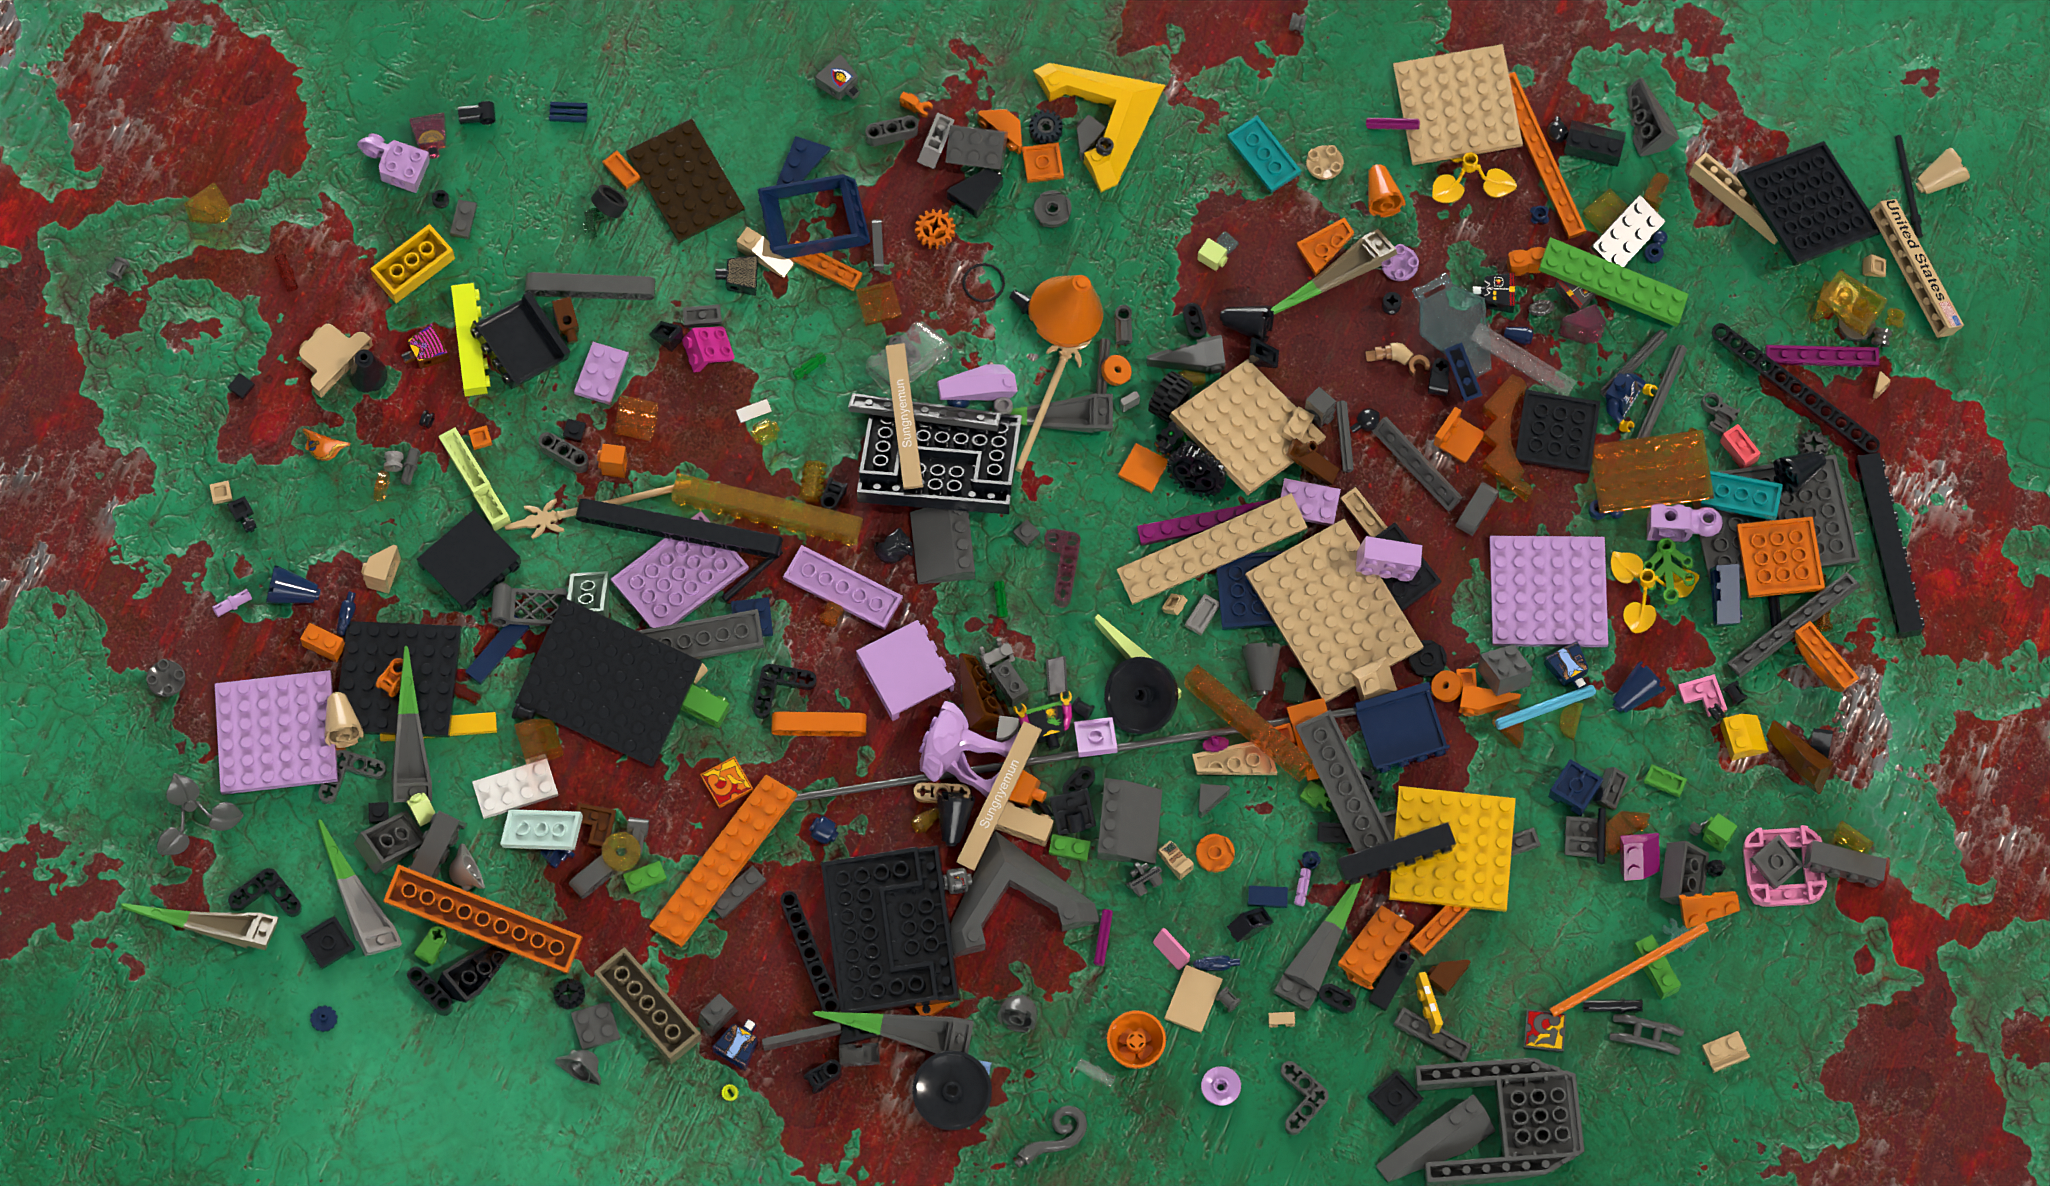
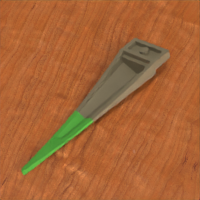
[1270,229,1397,314]
[121,903,278,950]

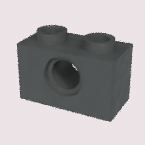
[1305,387,1336,428]
[991,659,1029,707]

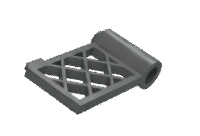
[491,583,568,627]

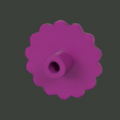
[1202,736,1229,752]

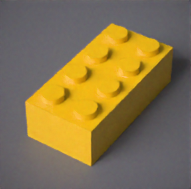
[370,224,455,304]

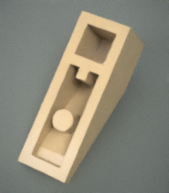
[737,227,794,278]

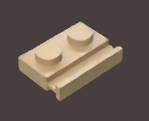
[1701,1031,1750,1073]

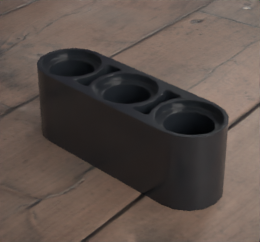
[407,966,453,1016]

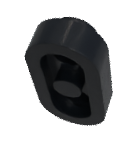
[1183,303,1207,340]
[1062,766,1095,793]
[1319,983,1356,1014]

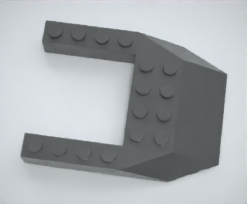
[1414,1058,1584,1186]

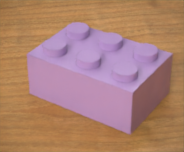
[1356,536,1422,581]

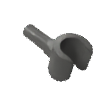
[1688,819,1709,836]

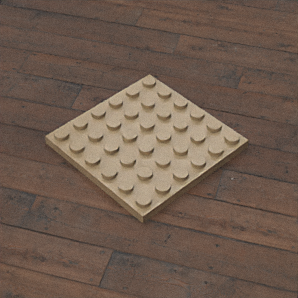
[1393,44,1523,166]
[1169,359,1326,495]

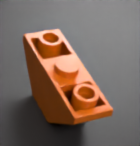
[977,109,1022,154]

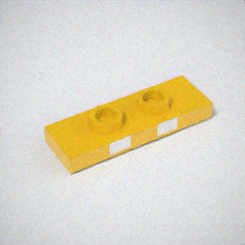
[1415,972,1443,1034]

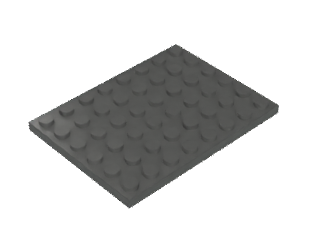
[1686,455,1860,585]

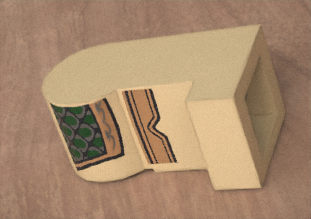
[1158,841,1194,880]

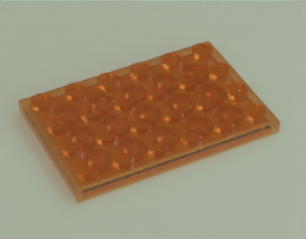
[1592,430,1714,513]

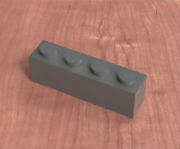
[1803,840,1887,887]

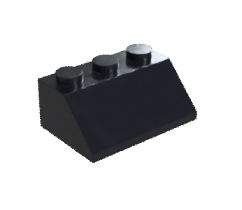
[1564,120,1626,167]

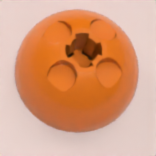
[1107,1011,1166,1069]

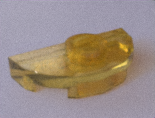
[1559,703,1584,741]

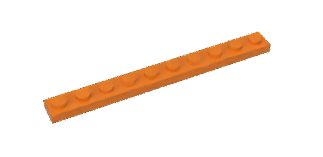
[1509,72,1586,239]

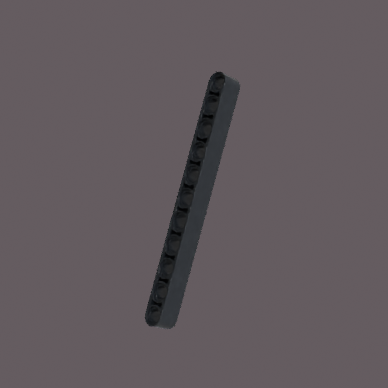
[1712,323,1880,455]
[575,499,783,559]

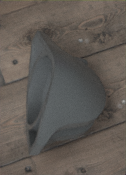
[555,1050,601,1085]

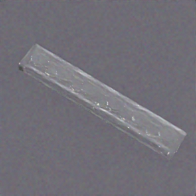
[1469,323,1577,396]

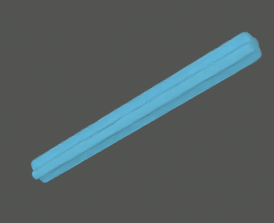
[1495,685,1596,730]

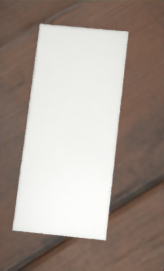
[736,399,772,422]

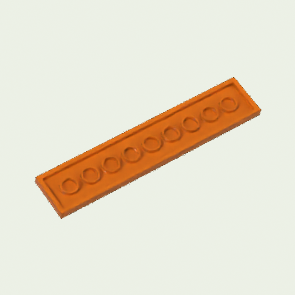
[650,775,798,948]

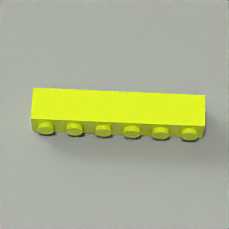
[451,283,491,397]

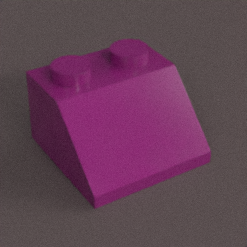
[1620,833,1660,881]

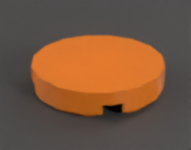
[1196,833,1235,873]

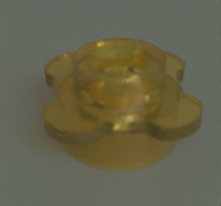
[1885,308,1906,328]

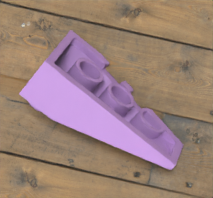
[937,364,1018,401]

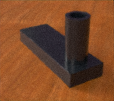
[1368,951,1415,1011]

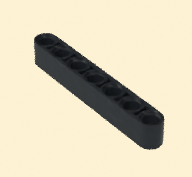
[780,891,840,1012]

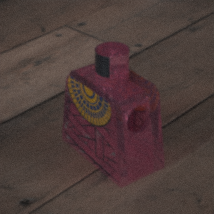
[409,113,446,159]

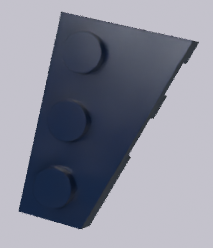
[776,136,831,185]

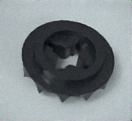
[554,978,585,1009]

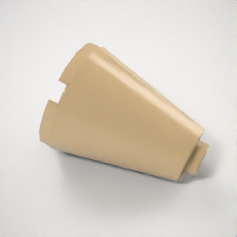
[1916,148,1970,195]
[324,692,363,748]

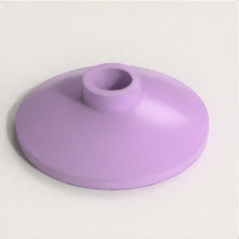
[1201,1066,1241,1106]

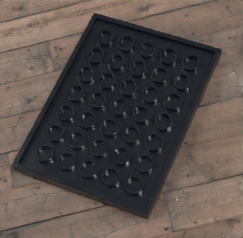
[515,597,703,767]

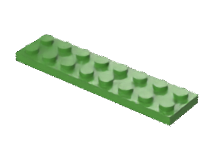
[1539,237,1688,327]

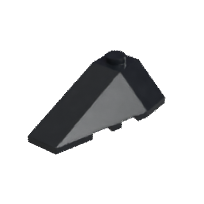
[437,943,512,1003]

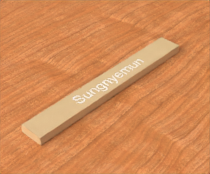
[886,343,923,490]
[957,721,1042,871]

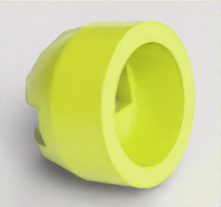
[722,1084,739,1101]

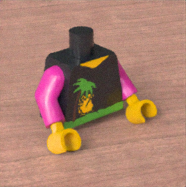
[1013,691,1072,750]

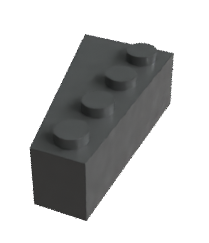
[408,811,467,879]

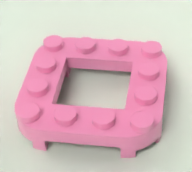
[1743,825,1827,907]

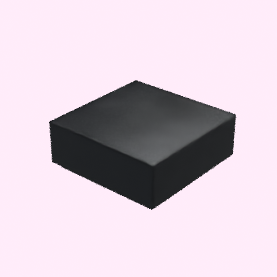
[228,373,255,399]

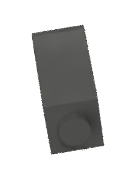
[1076,115,1106,161]

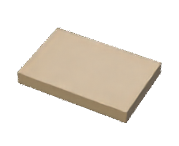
[1164,965,1223,1034]

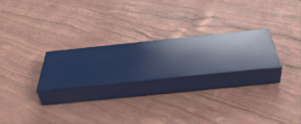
[465,614,530,685]

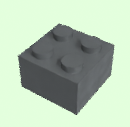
[1477,644,1533,696]

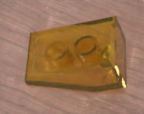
[1819,270,1888,337]

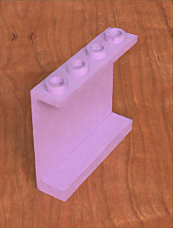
[856,620,956,721]

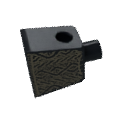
[715,255,758,296]

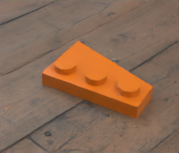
[1296,217,1354,276]
[1678,891,1740,929]

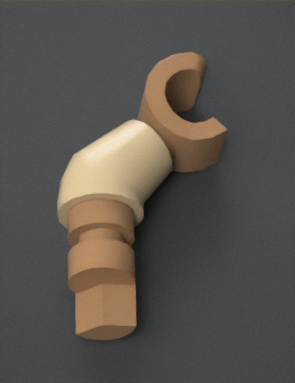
[1365,343,1430,376]

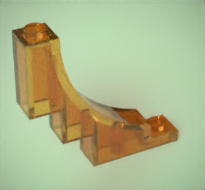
[1482,374,1533,502]

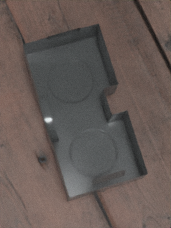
[839,1043,880,1067]

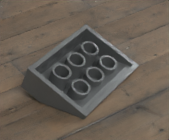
[910,508,975,585]
[1097,778,1162,865]

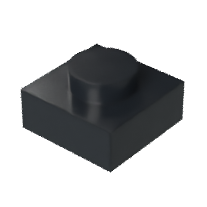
[563,419,586,443]
[369,802,389,824]

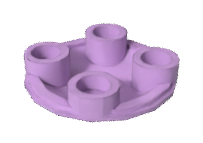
[1381,244,1419,281]

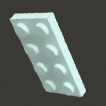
[501,810,583,850]

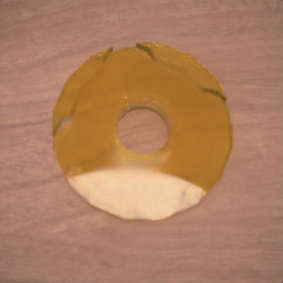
[602,832,641,871]

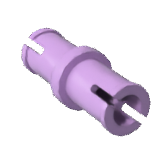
[212,589,252,617]

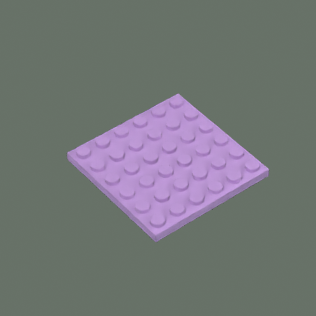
[1489,536,1608,647]
[215,670,338,795]

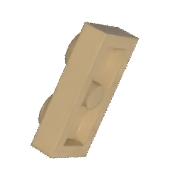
[1282,406,1315,442]

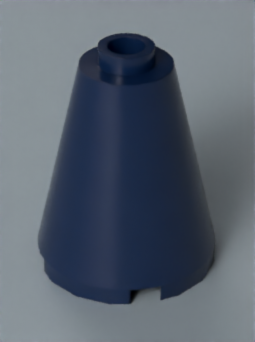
[266,565,321,603]
[1612,661,1666,713]

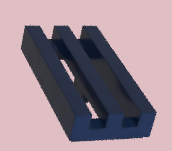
[549,102,588,123]

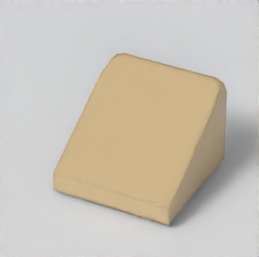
[1862,254,1886,277]
[1873,371,1890,399]

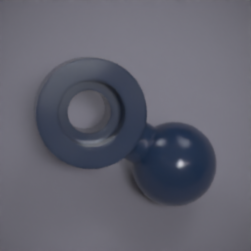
[1644,230,1668,264]
[1588,499,1624,520]

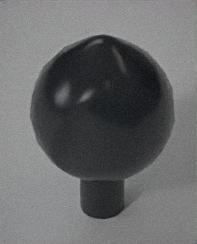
[1546,117,1569,143]
[1350,408,1380,433]

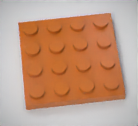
[1736,517,1825,598]

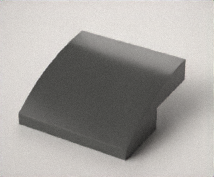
[1564,816,1598,857]

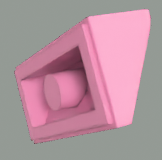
[1153,928,1190,970]

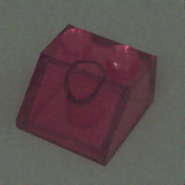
[1558,304,1606,344]

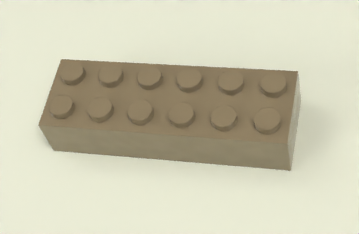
[594,947,702,1065]

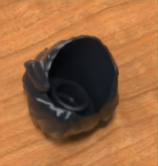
[874,528,914,564]

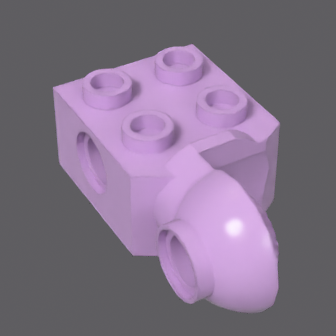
[357,133,430,193]
[1647,504,1723,542]

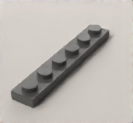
[1372,417,1463,512]

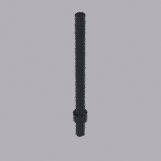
[1894,135,1923,238]

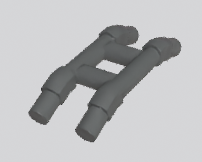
[1610,1014,1684,1055]

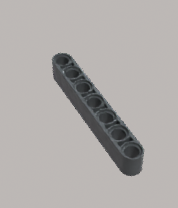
[525,272,656,300]

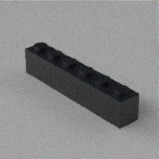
[1336,822,1456,886]

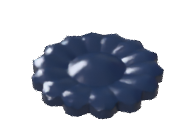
[310,1005,338,1032]

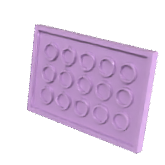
[611,511,749,628]

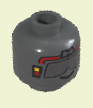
[943,868,972,894]

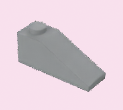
[917,113,954,169]

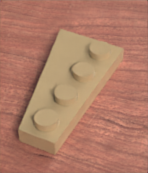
[1192,738,1277,775]

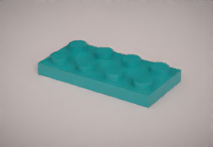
[1227,116,1301,193]
[1701,470,1783,520]

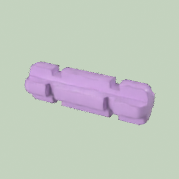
[1294,868,1311,906]

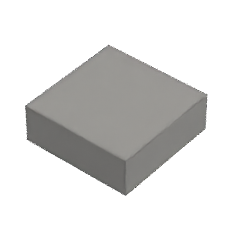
[1120,391,1140,412]

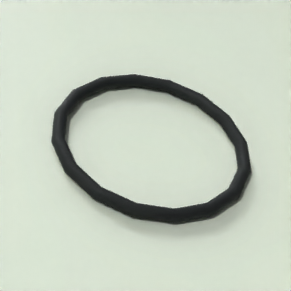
[963,263,1005,303]

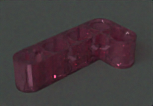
[1044,529,1081,608]

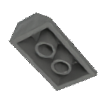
[1660,841,1709,906]

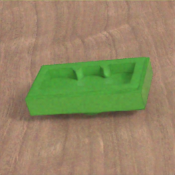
[1644,764,1687,798]

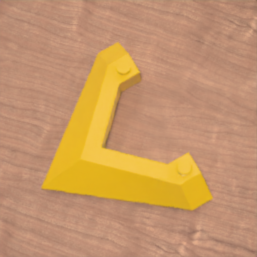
[1033,63,1165,192]

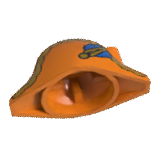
[303,429,350,460]

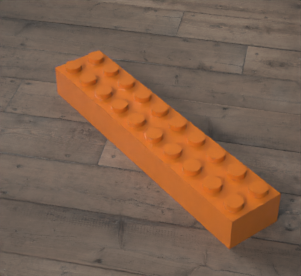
[384,865,583,974]

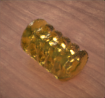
[799,460,827,503]

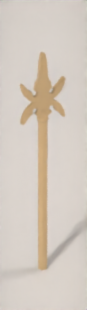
[1015,340,1091,472]
[505,481,692,539]

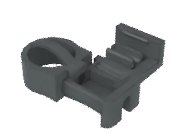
[1700,392,1740,437]

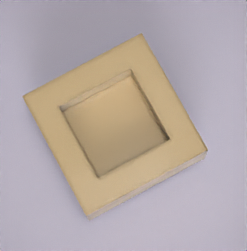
[210,481,233,505]
[1161,593,1188,615]

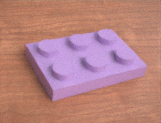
[574,342,629,405]
[1281,478,1341,526]

